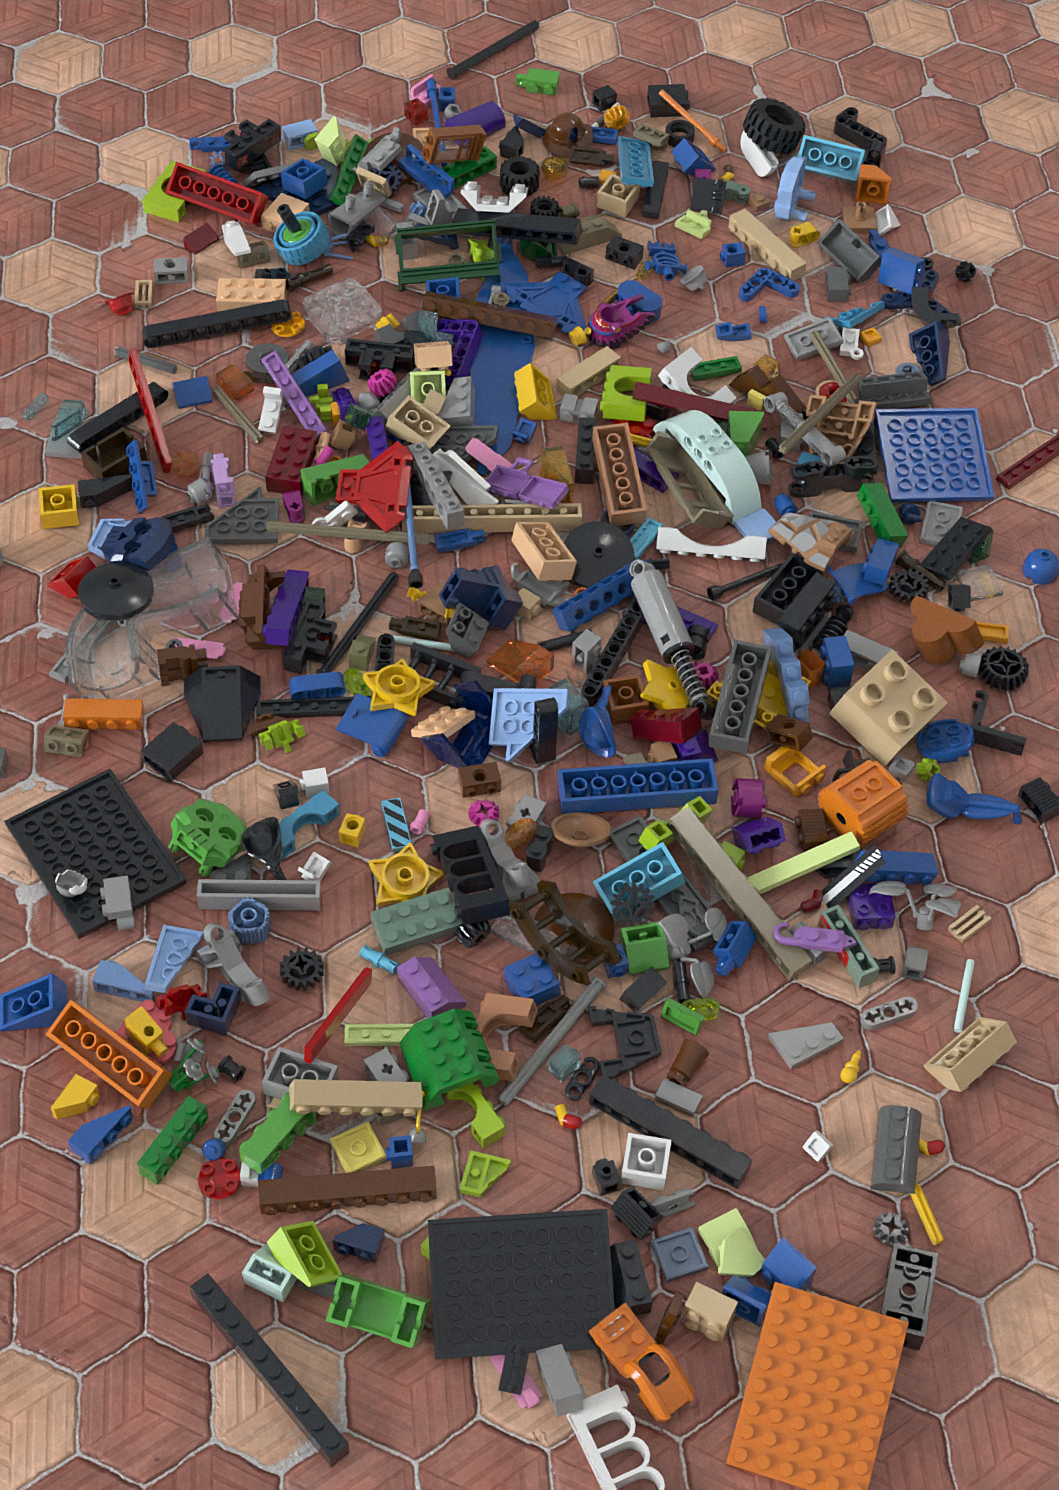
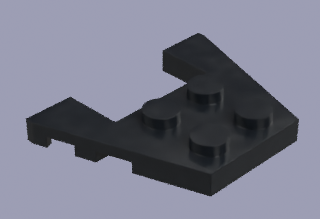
[588,1006,662,1078]

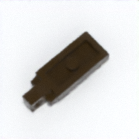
[570,146,614,166]
[389,616,442,642]
[519,995,571,1043]

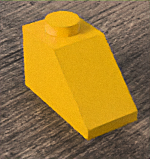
[51,1074,100,1119]

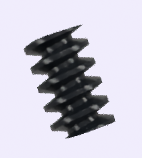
[812,615,848,651]

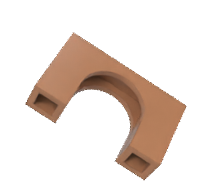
[476,993,538,1082]

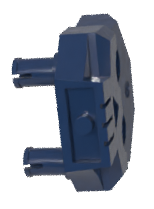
[101,517,176,571]

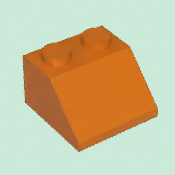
[855,164,892,205]

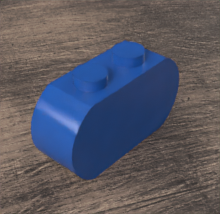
[617,280,662,323]

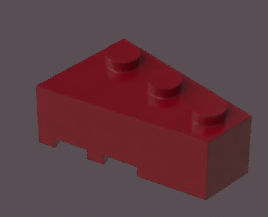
[630,708,702,744]

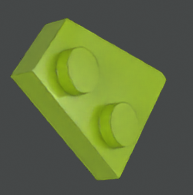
[459,1150,511,1198]

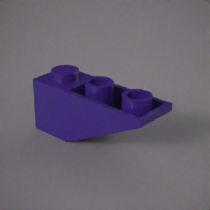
[332,388,359,425]

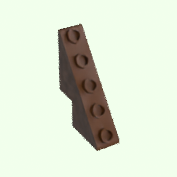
[729,364,806,413]

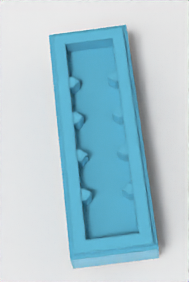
[630,517,664,560]

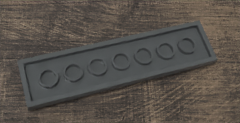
[608,815,717,953]

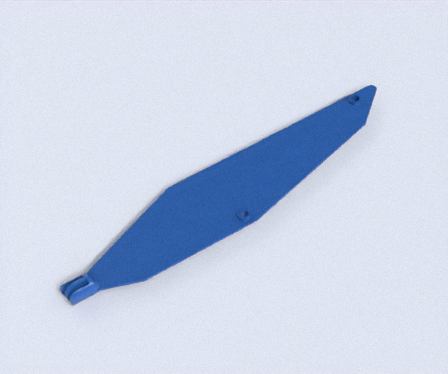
[470,238,535,475]

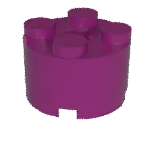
[731,778,766,818]

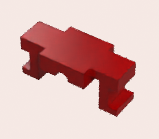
[157,984,207,1021]

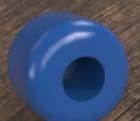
[202,1138,226,1161]

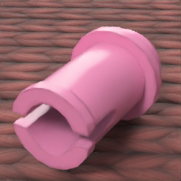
[410,809,430,835]

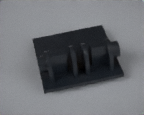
[690,177,727,214]

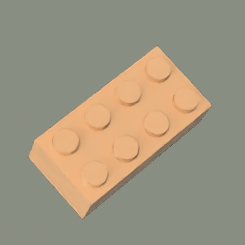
[216,278,287,312]
[511,522,577,581]

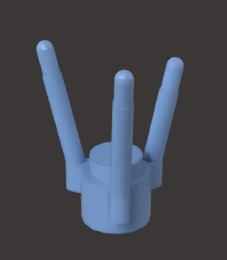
[322,234,353,260]

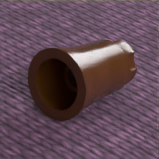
[667,1039,709,1087]

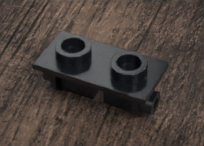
[346,220,375,252]
[498,1344,530,1395]

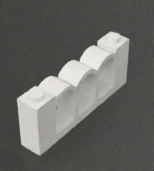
[566,1385,665,1490]

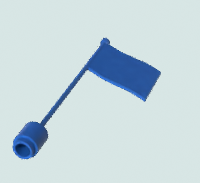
[774,493,889,605]

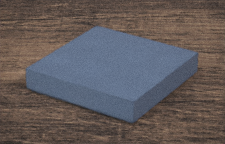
[651,1227,709,1283]

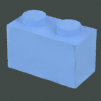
[282,119,318,150]

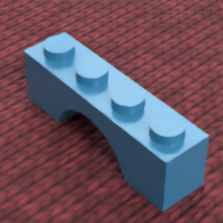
[280,790,340,861]

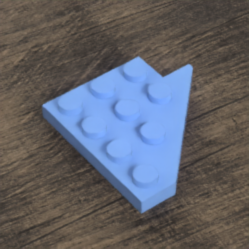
[489,688,569,762]

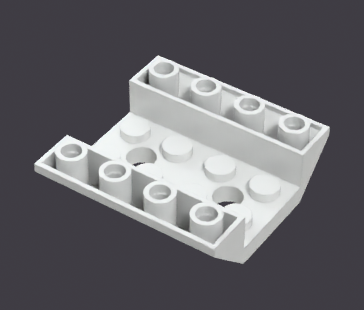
[461,181,529,213]

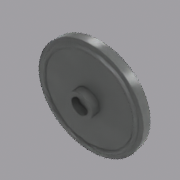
[246,343,289,375]

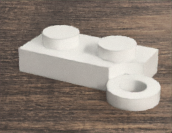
[839,327,864,360]
[312,500,358,526]

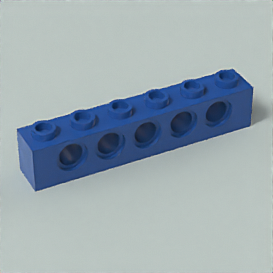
[552,559,648,632]

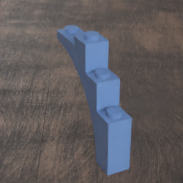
[762,627,810,723]

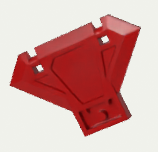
[336,441,413,533]

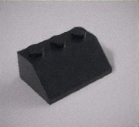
[610,1240,653,1316]

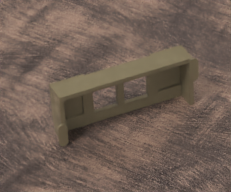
[646,431,734,530]

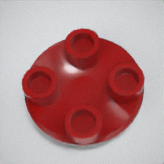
[198,1158,241,1200]

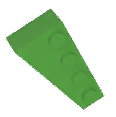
[301,454,369,507]
[239,1092,317,1175]

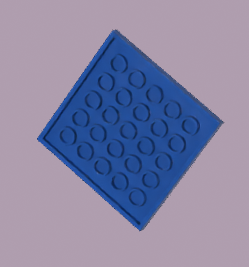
[875,408,995,503]

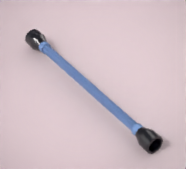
[398,462,423,589]

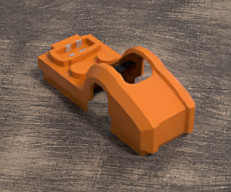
[589,1303,694,1424]

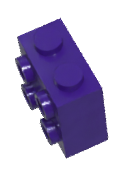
[731,816,786,854]
[847,883,896,931]

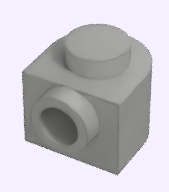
[442,104,462,123]
[959,653,981,678]

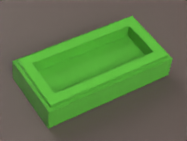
[661,997,705,1036]

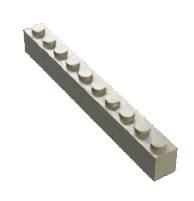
[667,807,812,981]

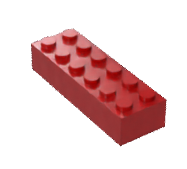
[165,162,269,227]

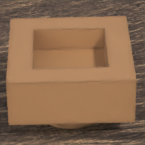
[748,192,770,212]

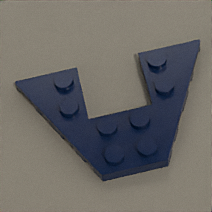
[253,158,339,216]

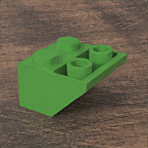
[620,921,669,975]

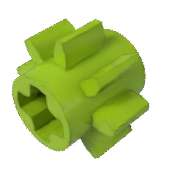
[916,758,940,782]

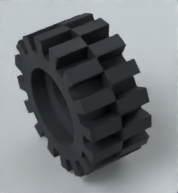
[530,195,559,217]

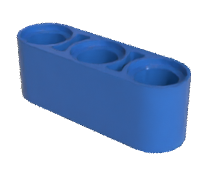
[289,672,346,699]

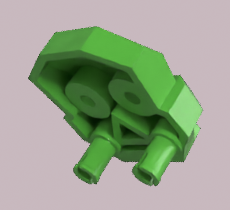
[168,798,247,877]

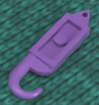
[773,923,856,953]

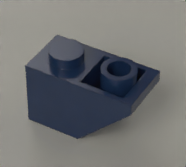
[333,1223,385,1262]

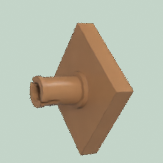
[841,201,877,233]

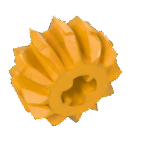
[604,104,630,130]

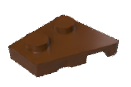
[654,1293,685,1345]

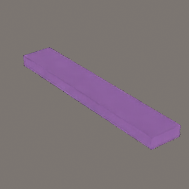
[261,350,328,439]

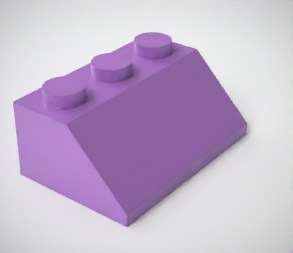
[397,957,466,1019]

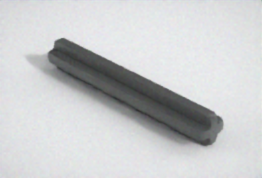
[114,346,177,374]

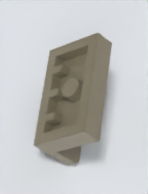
[633,124,670,149]
[236,241,271,268]
[44,724,89,757]

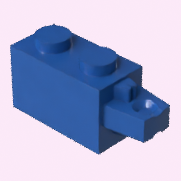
[713,921,757,976]

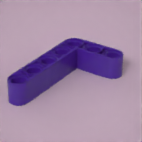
[433,319,483,391]

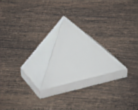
[875,204,901,236]

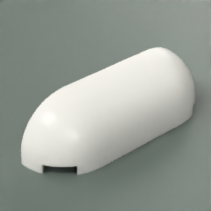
[740,130,779,177]

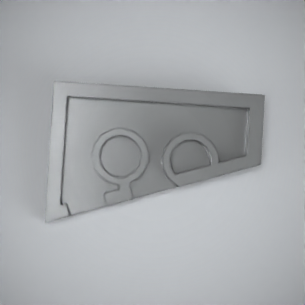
[768,1022,844,1069]

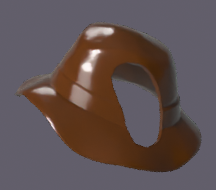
[543,112,593,158]

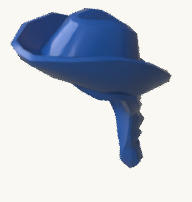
[579,685,616,758]

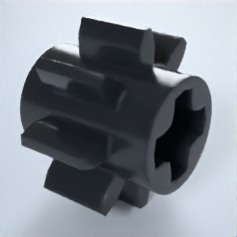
[955,261,976,282]

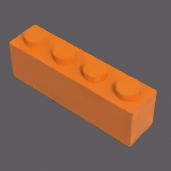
[63,698,145,730]

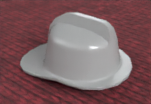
[680,265,708,291]

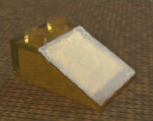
[539,446,574,503]

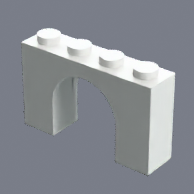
[658,347,737,419]

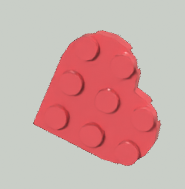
[117,999,177,1065]

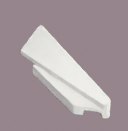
[432,449,499,505]

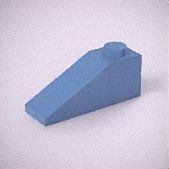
[92,960,155,1002]

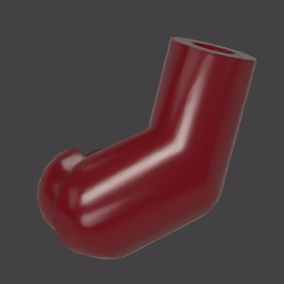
[800,889,823,913]

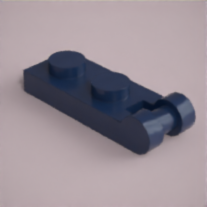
[415,222,459,250]

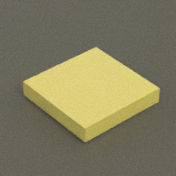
[329,1121,386,1173]

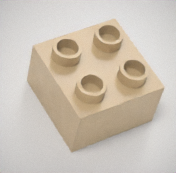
[829,650,948,767]

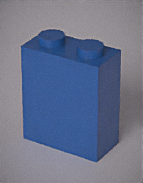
[878,248,925,295]

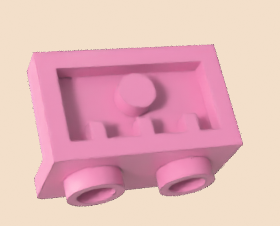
[411,74,441,108]

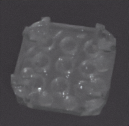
[303,278,382,345]

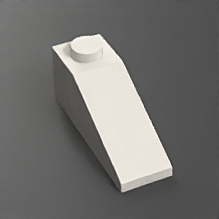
[222,221,251,256]

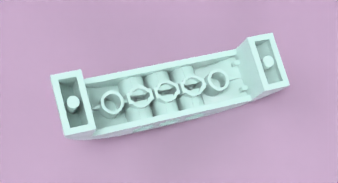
[653,410,762,525]

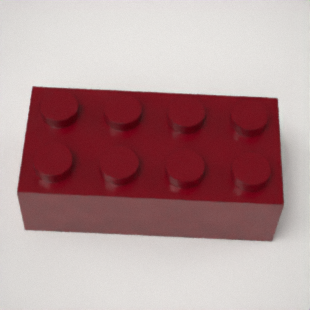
[265,426,318,496]

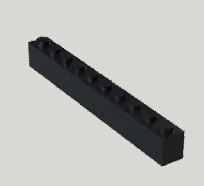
[190,1273,350,1467]

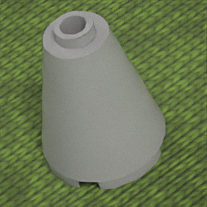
[745,450,773,485]

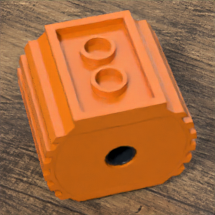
[818,759,909,848]

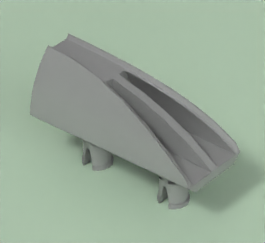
[328,181,386,240]

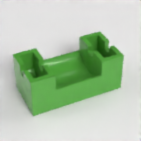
[326,1273,432,1348]

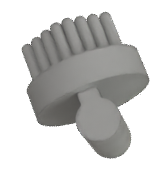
[174,1042,203,1064]

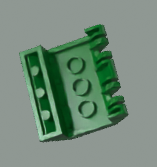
[399,1009,499,1111]

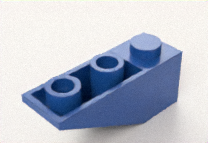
[68,1105,133,1164]

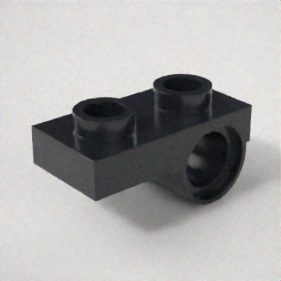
[562,257,594,286]
[254,268,291,279]

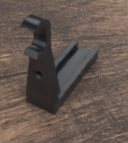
[972,690,1027,756]

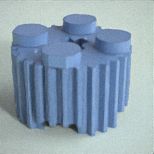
[228,897,271,945]

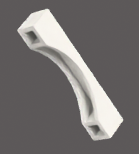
[656,526,767,562]

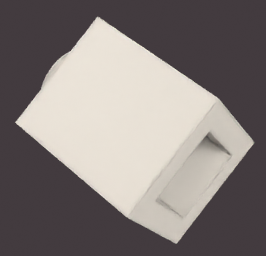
[299,768,329,798]

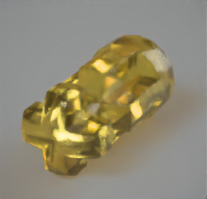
[636,261,647,280]

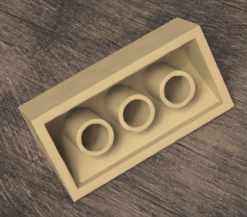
[923,1017,1017,1092]

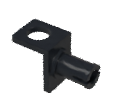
[832,750,871,782]

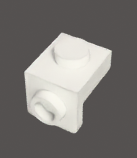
[298,851,332,881]

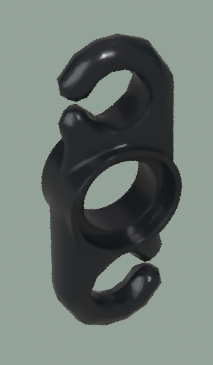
[565,1057,600,1101]

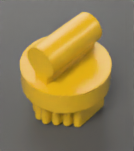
[375,313,400,330]
[568,326,591,347]

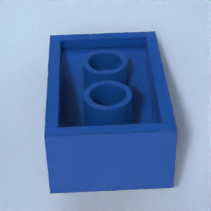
[0,973,67,1032]

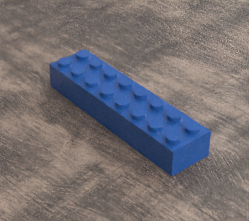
[557,758,718,815]

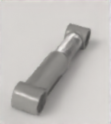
[764,392,846,467]

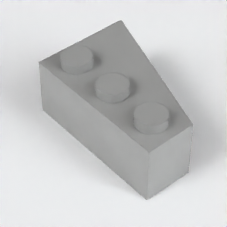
[437,376,475,426]

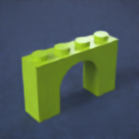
[142,161,207,222]
[600,365,652,421]

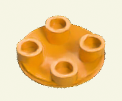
[272,312,305,337]

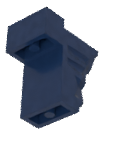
[439,565,523,630]

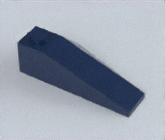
[909,321,950,386]

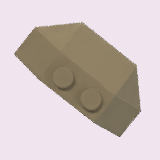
[557,215,622,255]

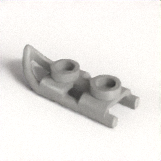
[651,1189,696,1217]

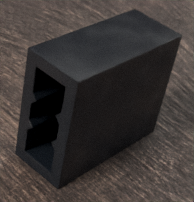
[647,84,690,118]
[141,722,203,782]

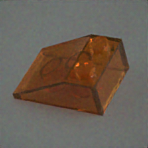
[487,638,554,685]

